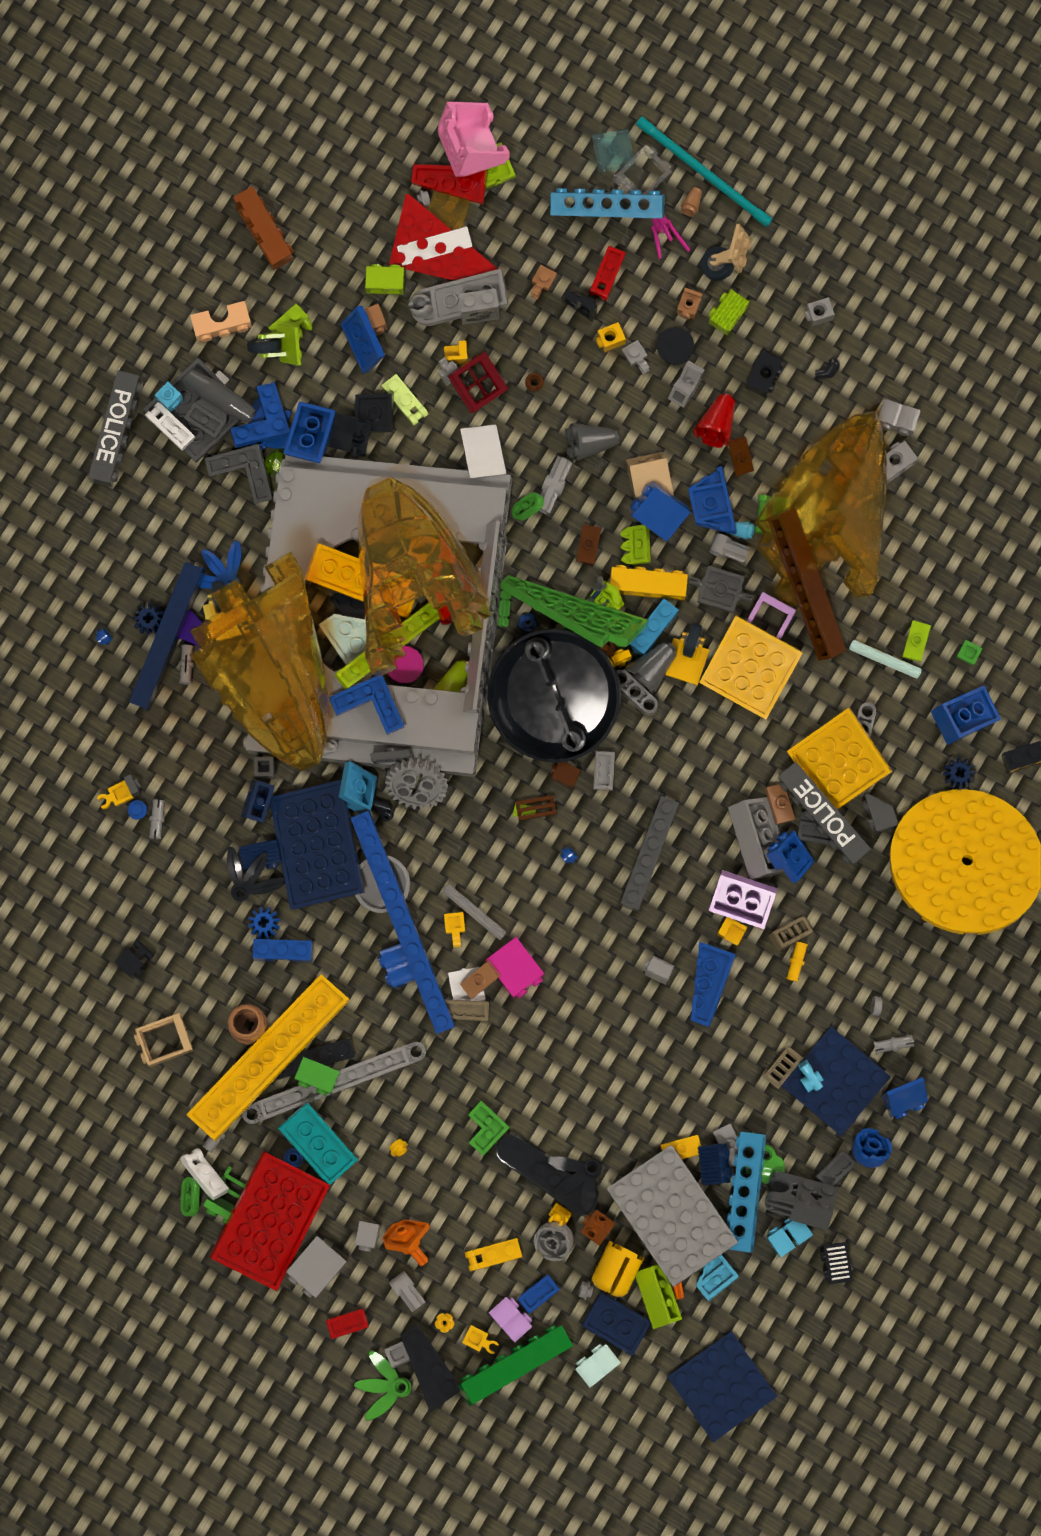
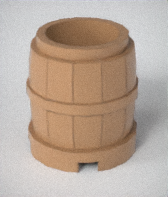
[228,1004,268,1045]

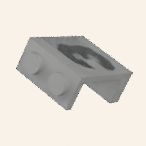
[459,288,499,325]

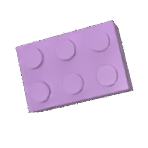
[709,870,777,929]

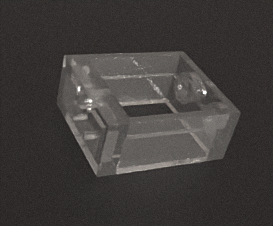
[613,145,672,204]

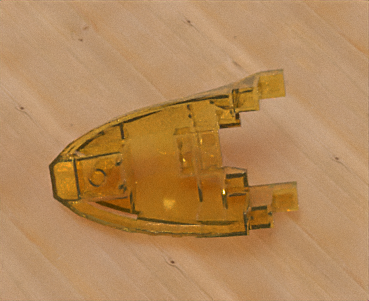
[755,411,887,607]
[358,477,491,676]
[190,552,329,771]

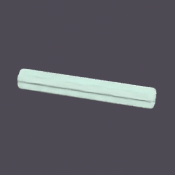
[849,640,922,678]

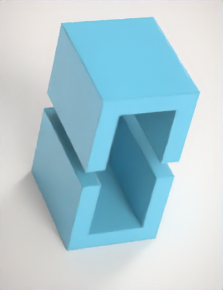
[766,1218,813,1258]

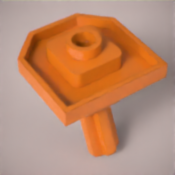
[382,1219,430,1266]

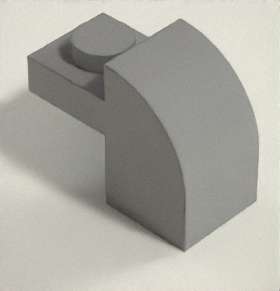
[668,360,705,408]

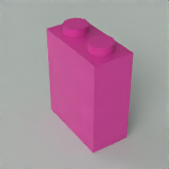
[485,937,544,999]

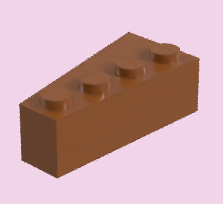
[233,186,294,270]

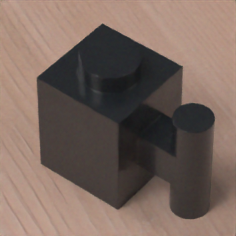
[114,939,155,980]

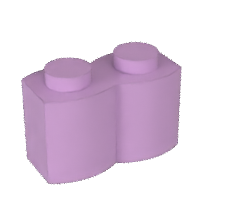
[489,1297,532,1343]

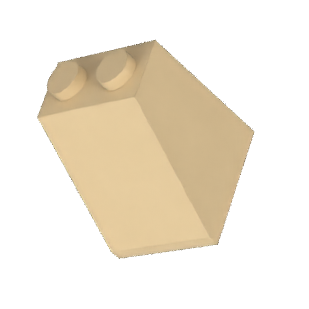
[625,452,674,500]

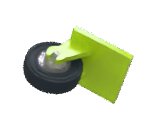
[247,324,302,366]

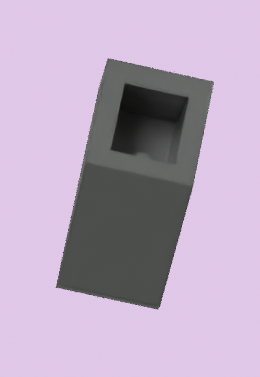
[862,794,898,834]

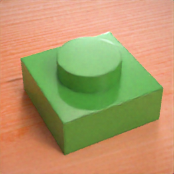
[956,640,983,666]

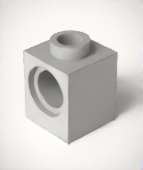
[804,297,835,326]

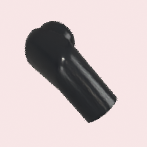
[815,358,840,379]
[372,798,394,822]

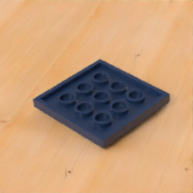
[781,1027,891,1137]
[667,1331,777,1442]

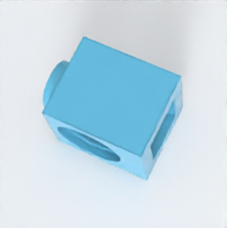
[155,382,183,413]

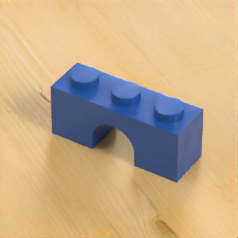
[253,939,313,963]

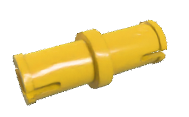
[786,941,808,982]

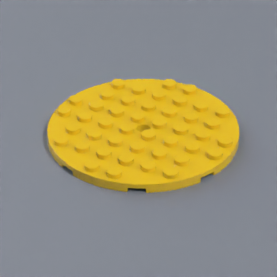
[890,789,1041,935]

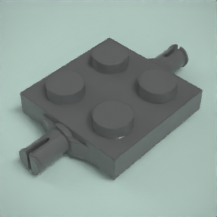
[689,566,753,613]

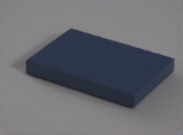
[582,1292,651,1356]

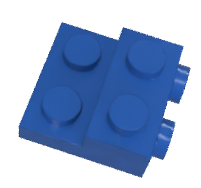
[766,830,815,884]

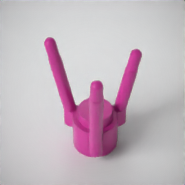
[651,214,690,259]

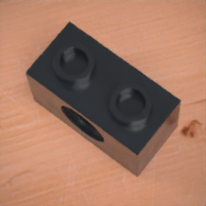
[745,350,784,398]

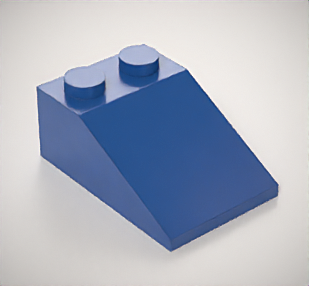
[284,401,336,464]
[930,686,1001,745]
[881,1077,928,1119]

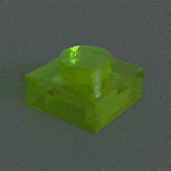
[265,452,283,475]

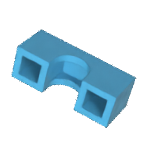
[628,599,679,657]

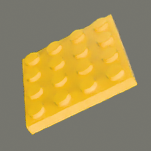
[699,615,803,719]
[787,708,892,810]

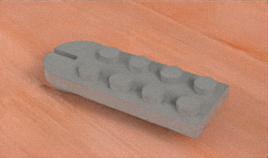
[408,269,509,326]

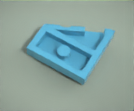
[696,1255,739,1302]

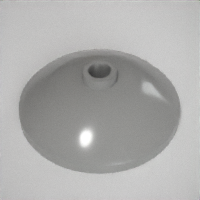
[355,855,410,913]

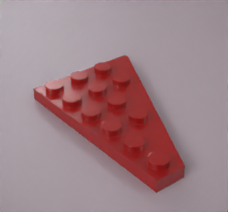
[389,194,498,281]

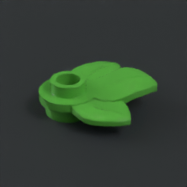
[746,1145,785,1185]

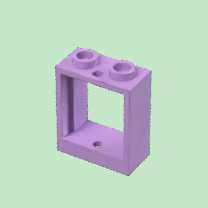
[747,592,797,640]

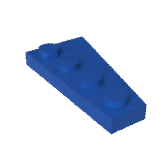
[691,942,736,1028]

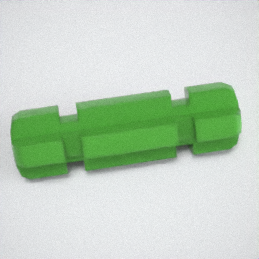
[497,590,511,627]

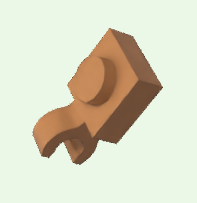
[531,265,557,300]

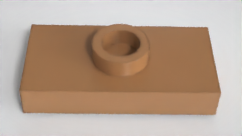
[765,784,795,825]
[460,960,501,999]

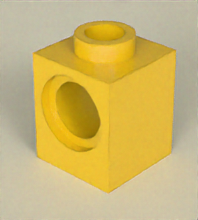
[595,322,626,353]

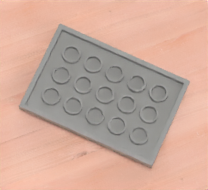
[607,1145,738,1287]

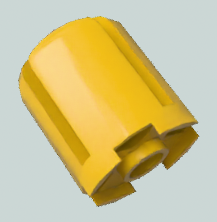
[592,1241,644,1297]

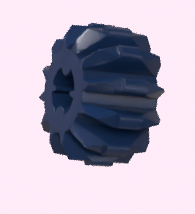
[133,603,164,636]
[943,757,976,790]

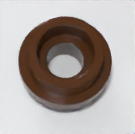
[525,373,544,392]

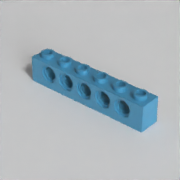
[550,188,665,218]
[727,1132,767,1252]

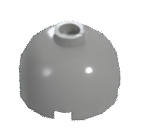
[533,1221,574,1261]

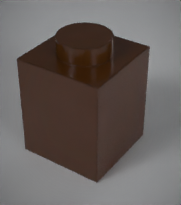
[550,762,581,790]

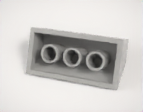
[728,797,784,880]

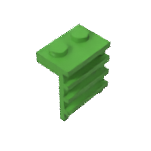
[203,1166,245,1224]

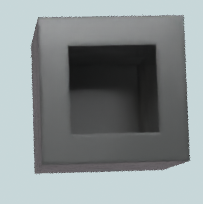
[254,757,275,780]

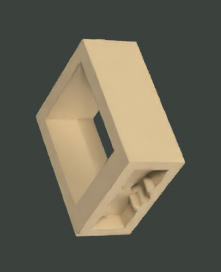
[134,1013,194,1067]

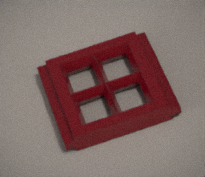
[447,351,508,414]

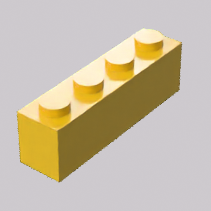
[610,565,688,601]

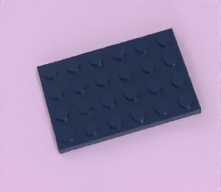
[270,780,365,910]

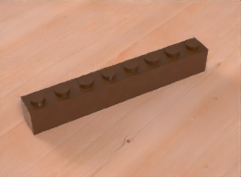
[767,507,847,661]

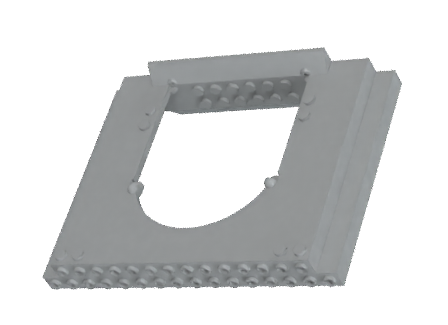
[243,455,512,777]

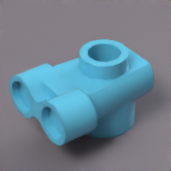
[798,1060,823,1092]

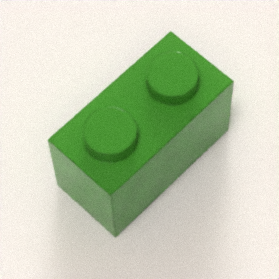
[294,1057,340,1096]

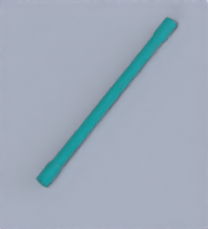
[636,116,773,227]

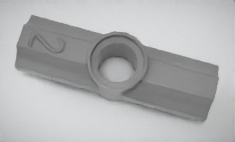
[539,456,572,515]

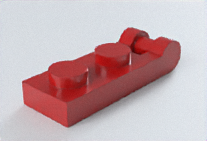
[589,246,626,301]

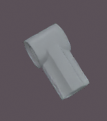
[709,533,750,564]
[388,1271,425,1312]

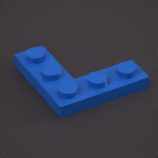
[230,382,290,448]
[328,674,405,735]

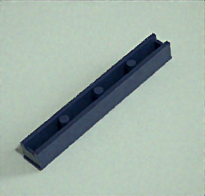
[129,562,206,711]

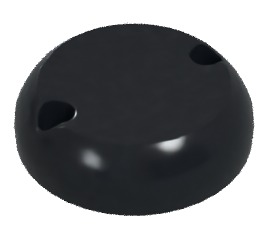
[487,628,621,762]

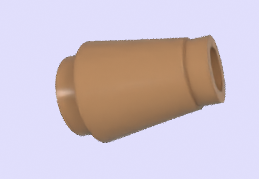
[681,187,702,217]

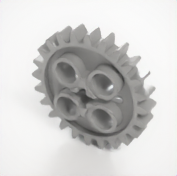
[385,758,448,810]

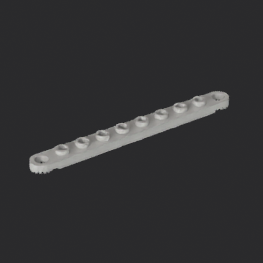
[242,1042,426,1124]

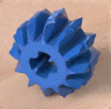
[248,907,280,939]

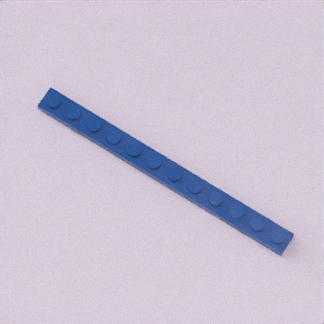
[350,811,456,1034]

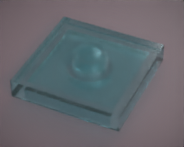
[592,129,635,172]

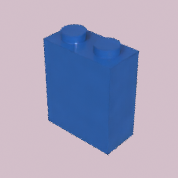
[629,481,691,541]

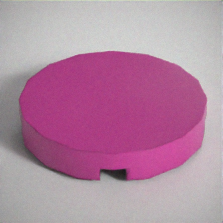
[386,646,424,684]

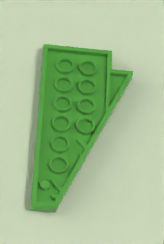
[500,575,648,647]

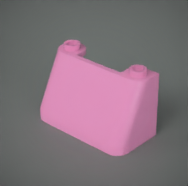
[438,102,510,177]

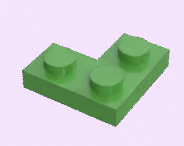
[468,1101,510,1156]

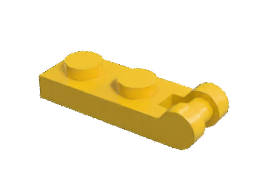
[465,1238,522,1272]

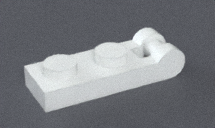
[145,402,195,451]
[181,1148,229,1201]

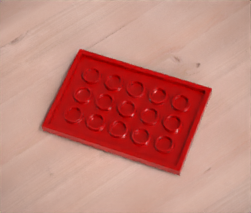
[209,1151,330,1291]

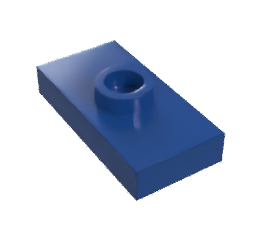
[517,1275,560,1314]

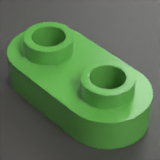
[512,492,544,521]
[181,1177,200,1217]

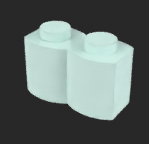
[575,1344,621,1388]

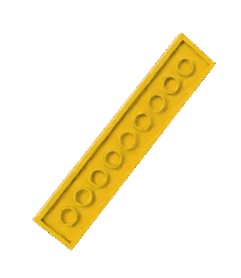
[186,974,350,1141]

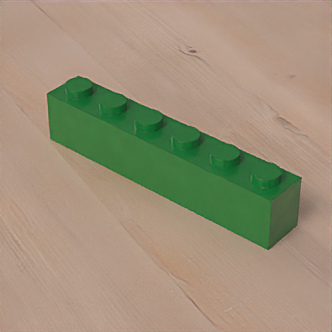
[458,1325,573,1407]

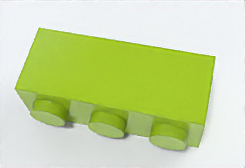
[635,1265,682,1329]

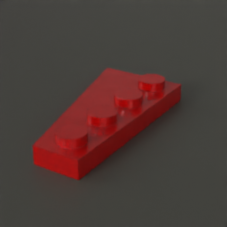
[411,164,488,205]

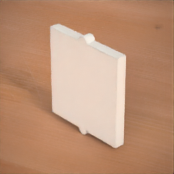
[448,967,485,1001]

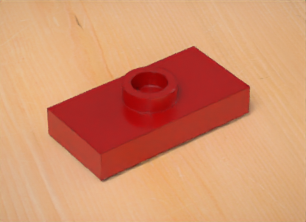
[326,1309,369,1339]

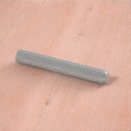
[443,885,506,940]

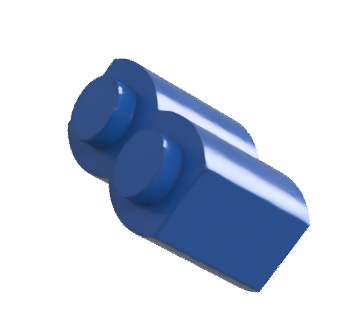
[377,944,415,989]

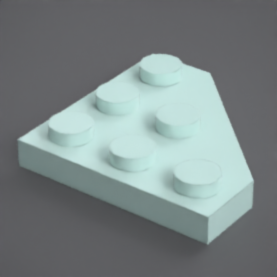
[319,614,392,665]

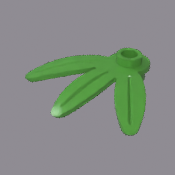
[354,1350,412,1421]

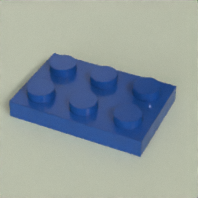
[341,306,385,373]

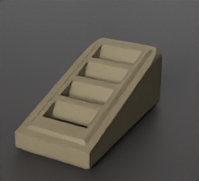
[769,915,813,952]
[763,1046,803,1089]

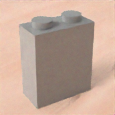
[286,1236,347,1298]

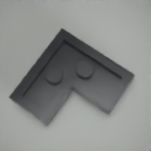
[562,290,597,322]

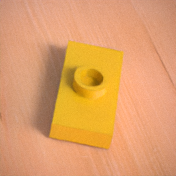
[660,1135,701,1160]

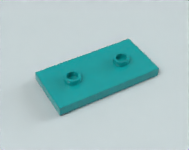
[278,1102,358,1185]

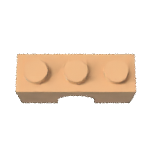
[190,301,252,342]

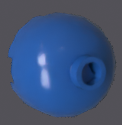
[852,1128,892,1168]

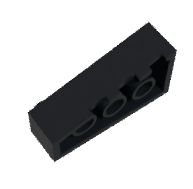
[401,1324,460,1413]

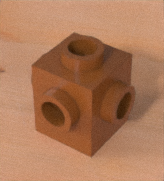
[581,1210,616,1246]

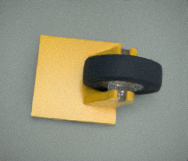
[665,623,710,686]

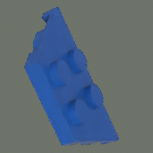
[688,466,737,534]

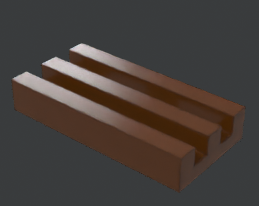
[515,795,557,821]

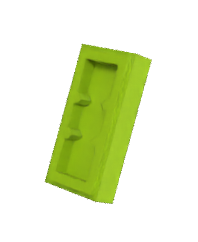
[902,620,931,663]

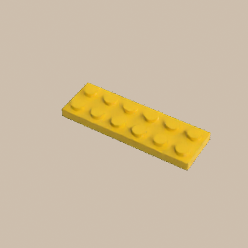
[304,543,421,618]

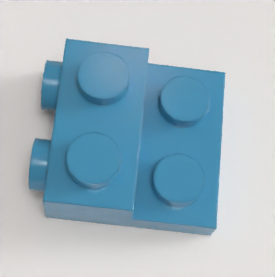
[339,761,377,814]

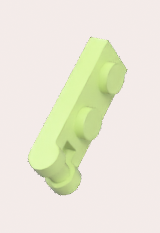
[382,374,429,426]

